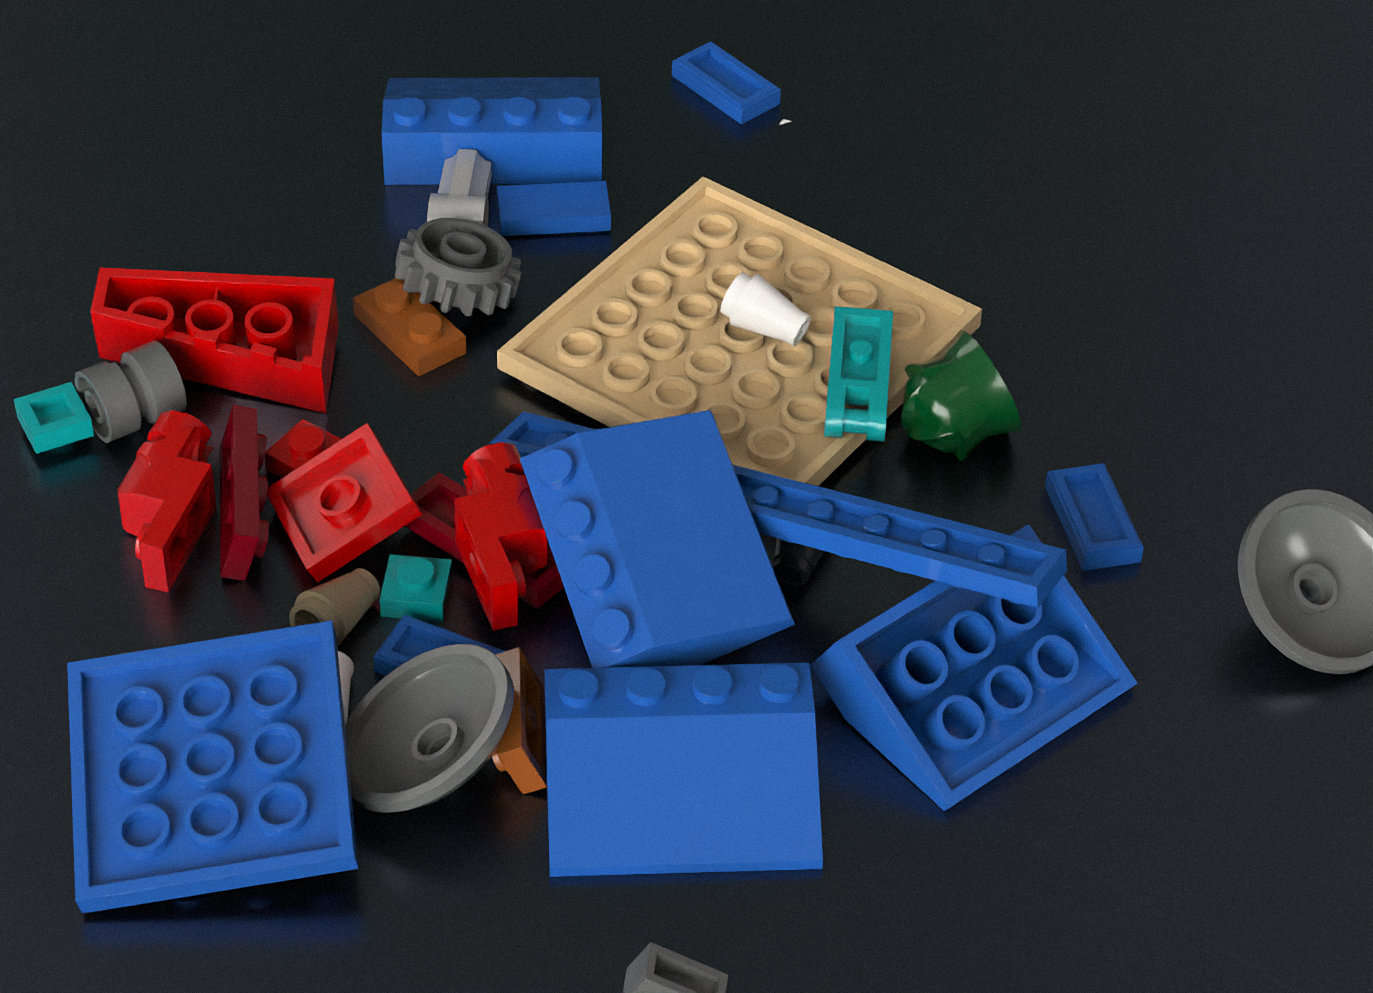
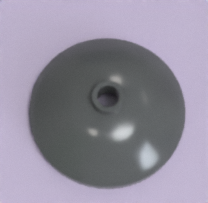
[1238,489,1373,674]
[345,644,514,813]

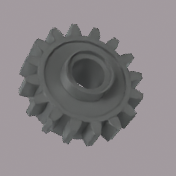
[395,218,522,316]

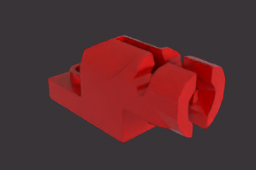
[117,410,217,593]
[455,442,550,631]

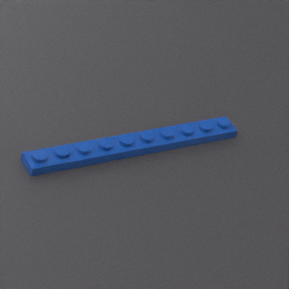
[490,411,1067,608]

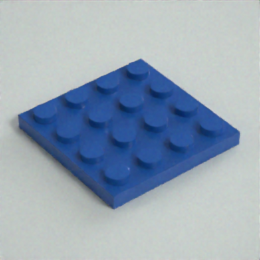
[67,620,358,914]

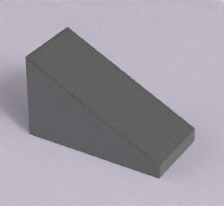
[623,942,728,993]

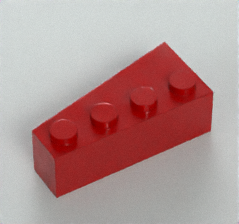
[90,267,339,414]

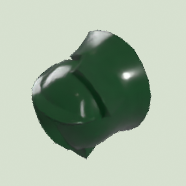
[901,330,1022,462]

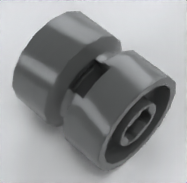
[75,340,187,443]

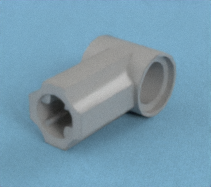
[427,149,492,227]

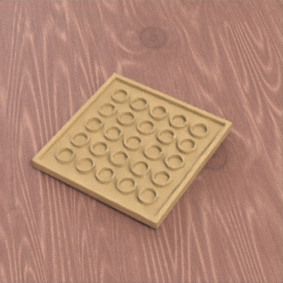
[497,177,982,486]

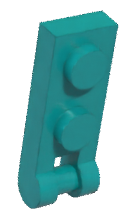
[824,306,893,442]

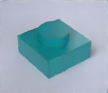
[14,382,94,454]
[379,554,453,622]

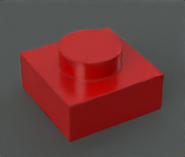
[265,419,341,478]

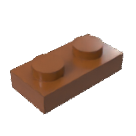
[353,278,466,377]
[492,647,547,794]

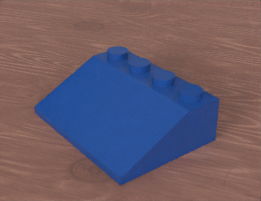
[382,77,602,185]
[520,410,795,668]
[810,524,1138,811]
[544,663,823,877]

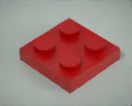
[267,423,423,583]

